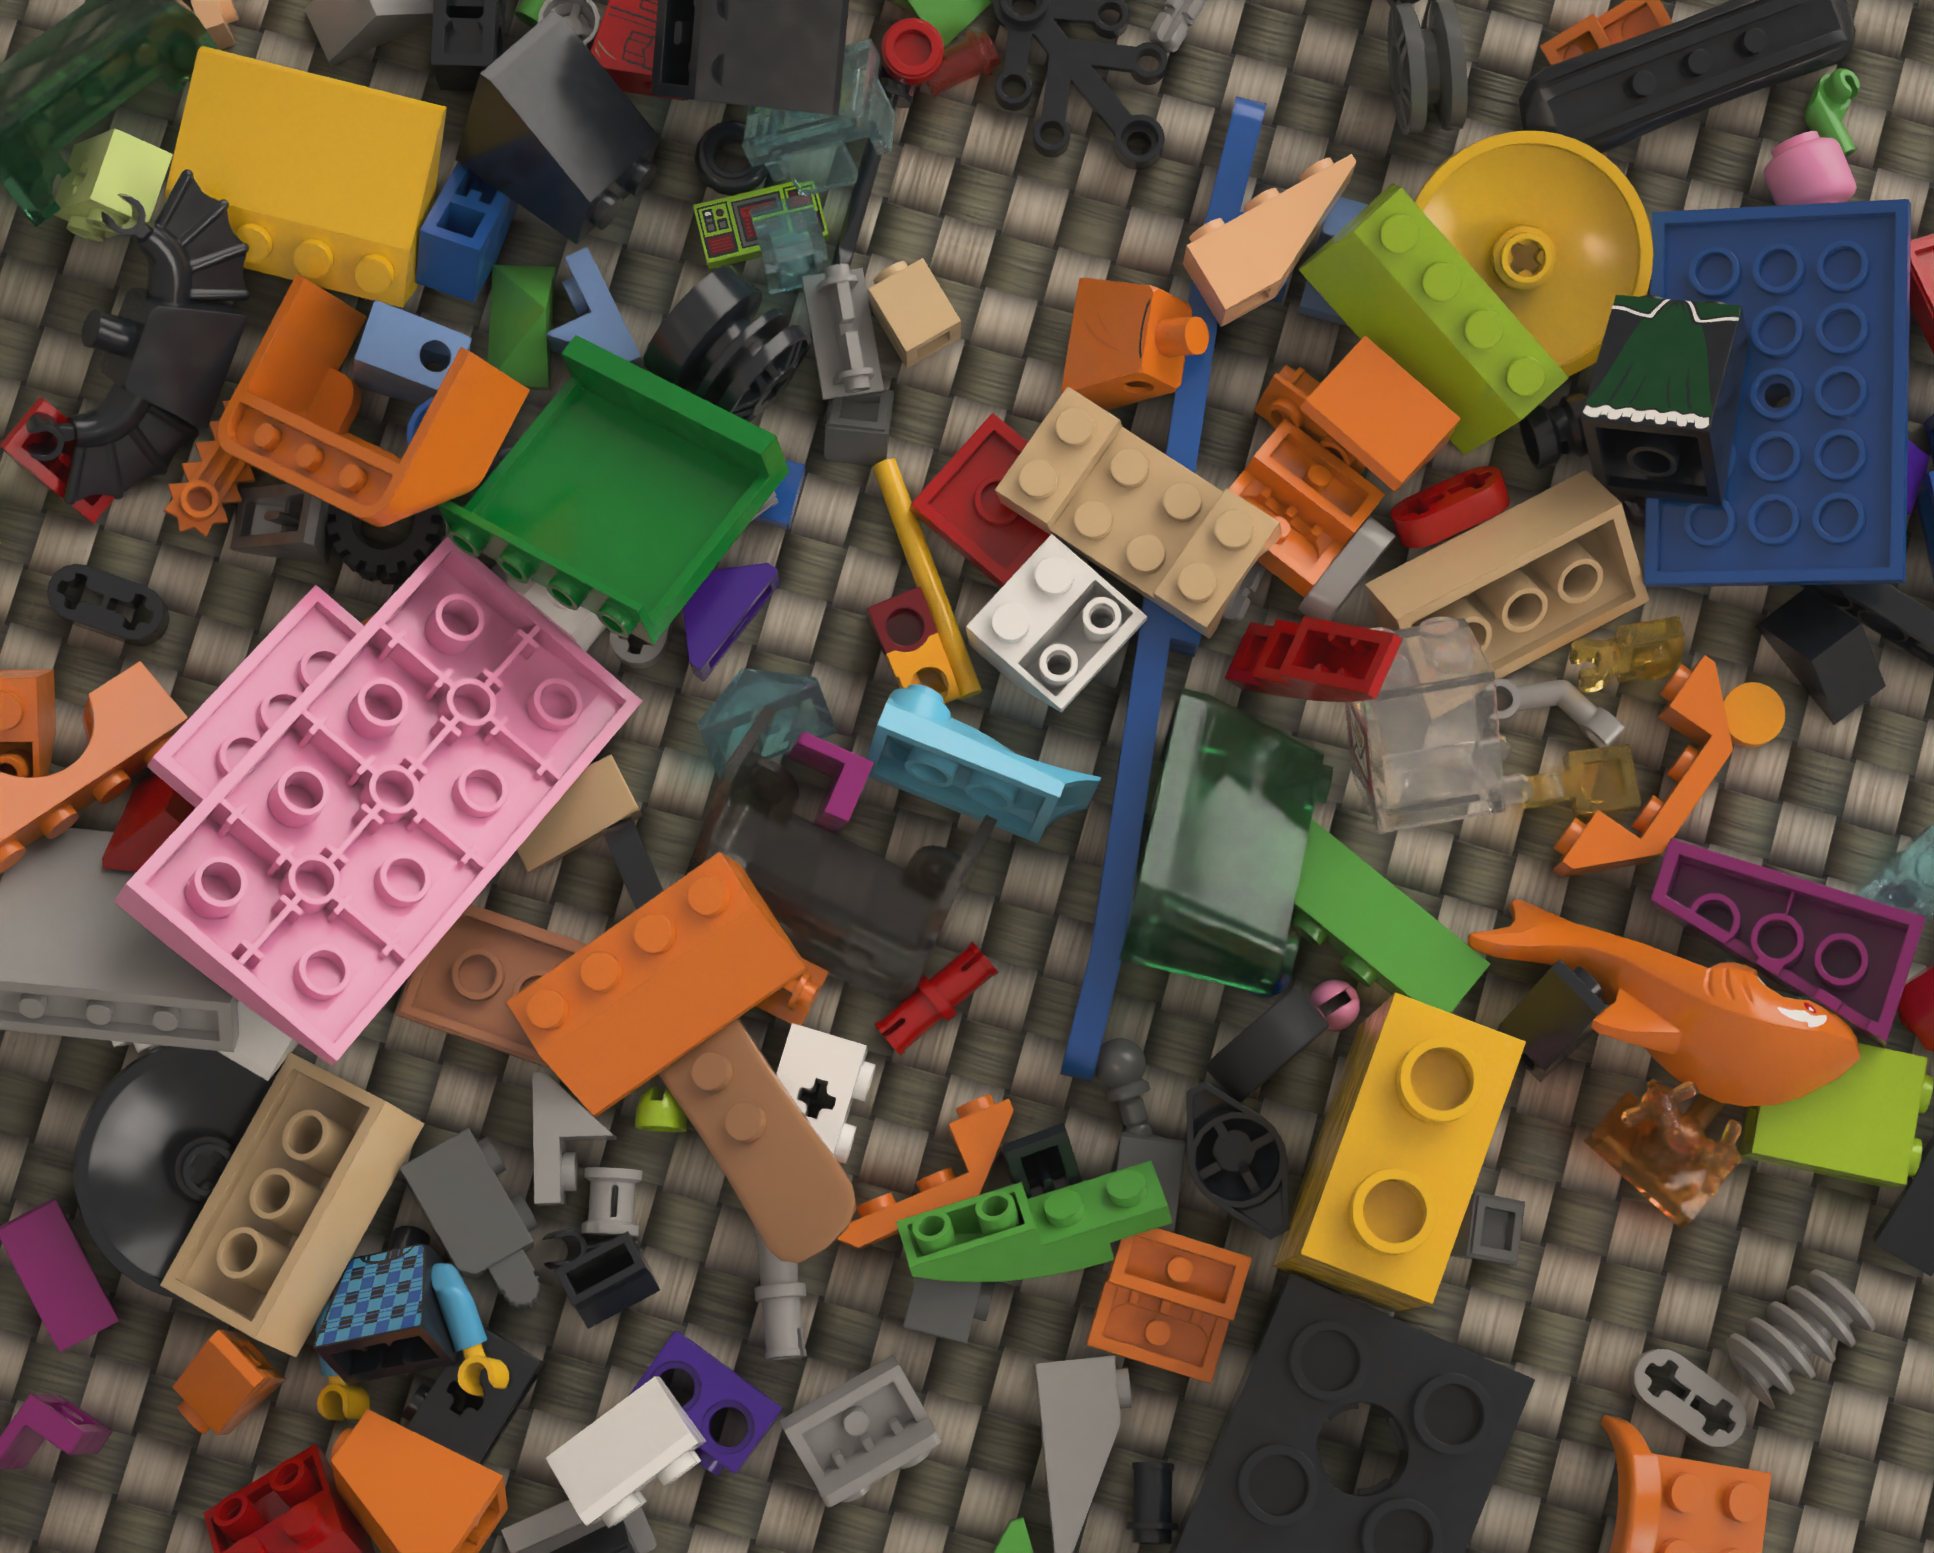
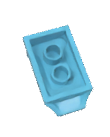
[866,684,1101,844]

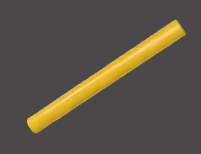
[872,458,982,700]

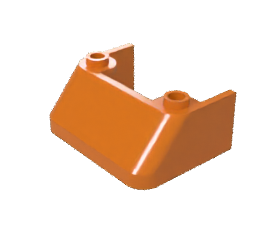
[217,274,530,527]

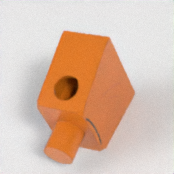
[1061,278,1209,411]

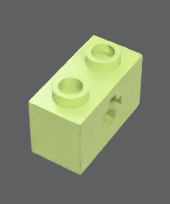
[50,128,173,242]

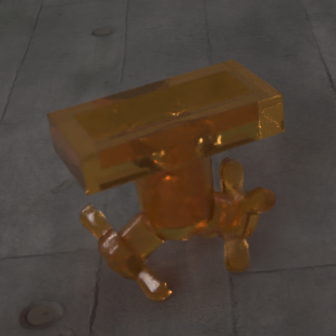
[1584,1079,1742,1229]

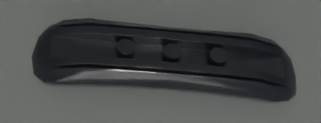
[1519,0,1856,153]

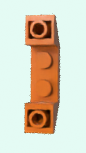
[1552,655,1733,878]
[836,1094,1014,1250]

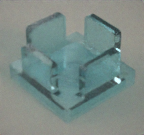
[742,38,896,196]

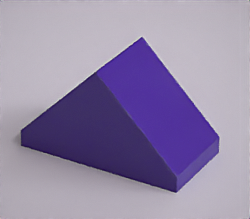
[683,563,780,682]

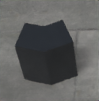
[555,1231,660,1329]

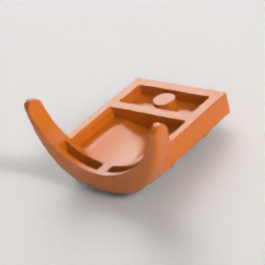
[1600,1415,1772,1553]

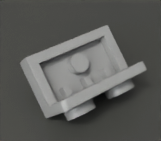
[780,1355,942,1507]

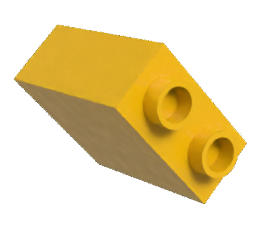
[1271,992,1526,1312]

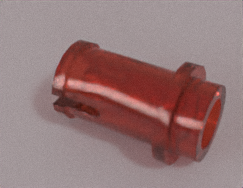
[926,30,1001,97]

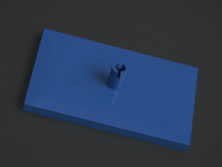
[1644,199,1911,588]

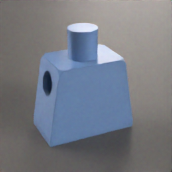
[353,300,503,406]

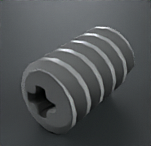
[1725,1269,1876,1409]

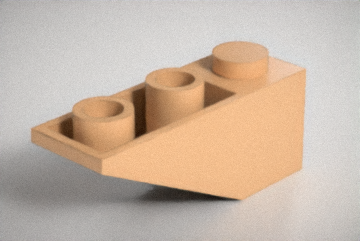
[1183,154,1356,327]

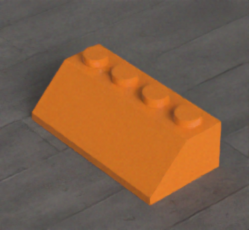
[506,852,808,1117]

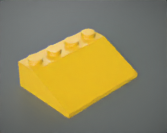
[164,46,447,308]

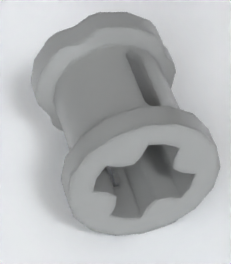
[581,1167,643,1237]

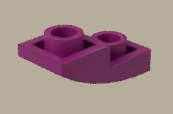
[0,1197,119,1353]

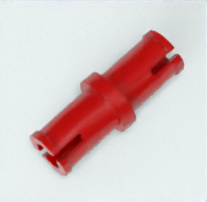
[874,941,999,1056]

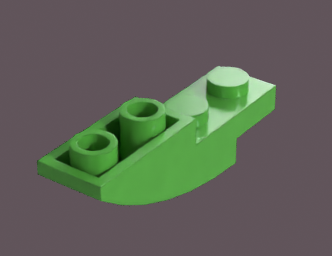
[896,1160,1173,1282]

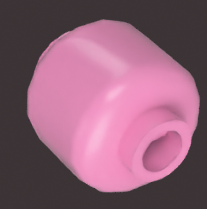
[1763,131,1857,206]

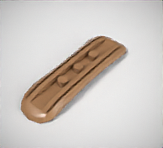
[658,1018,856,1263]

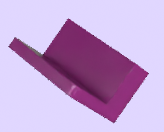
[786,731,874,834]
[0,1394,113,1470]

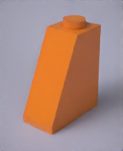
[330,1409,508,1553]

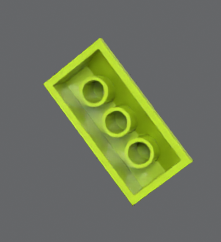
[1298,183,1569,455]

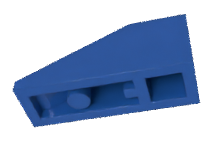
[415,162,518,303]

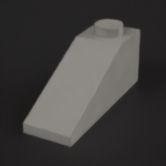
[1034,1356,1132,1553]

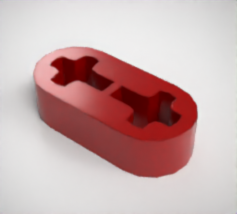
[1390,466,1510,548]

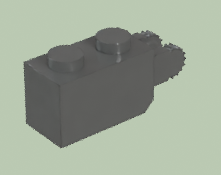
[400,1128,541,1311]

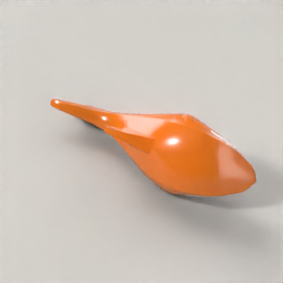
[1467,899,1861,1107]

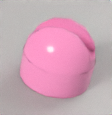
[1308,979,1360,1032]

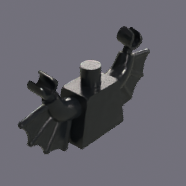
[26,169,250,505]

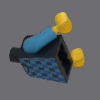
[313,1226,509,1421]

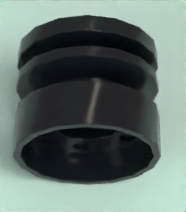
[643,265,811,422]

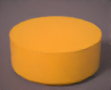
[1723,682,1785,748]

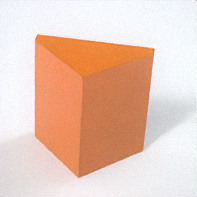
[1299,336,1461,492]

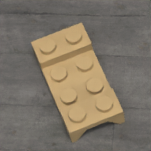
[995,386,1282,639]

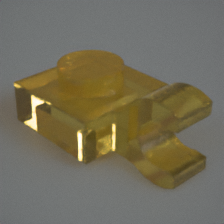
[1569,616,1686,692]
[1519,744,1641,818]

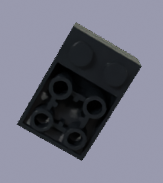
[651,0,849,115]

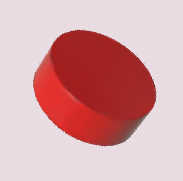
[881,18,944,85]

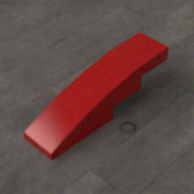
[1225,616,1403,702]

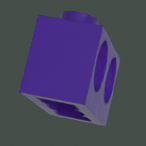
[628,1330,785,1476]

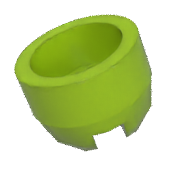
[635,1085,687,1132]

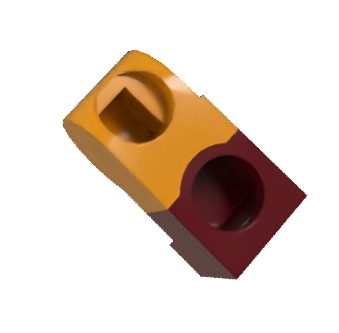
[865,586,960,704]

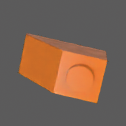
[172,1330,286,1435]

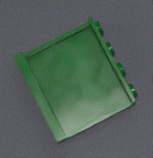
[438,335,790,645]

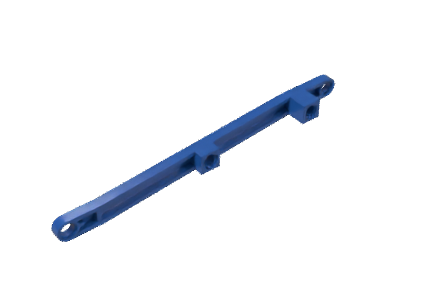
[1060,96,1289,1082]

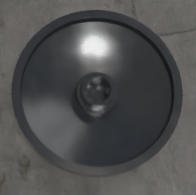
[73,1046,285,1301]

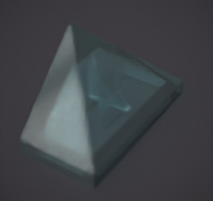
[697,668,837,779]

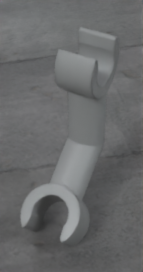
[1481,679,1625,753]

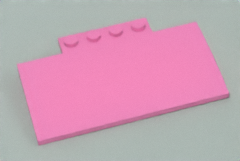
[114,536,643,1066]

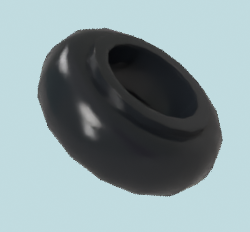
[694,120,772,196]

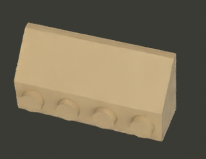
[1365,470,1650,716]
[160,1052,424,1357]

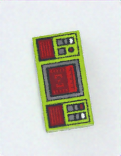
[693,176,829,270]

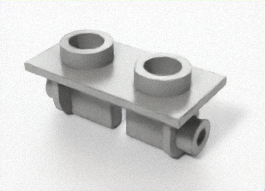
[801,264,884,400]

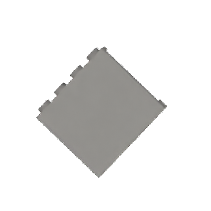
[0,828,239,1052]

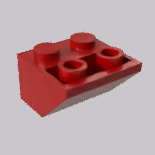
[203,1443,375,1553]

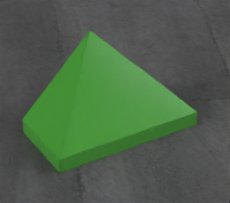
[488,265,556,390]

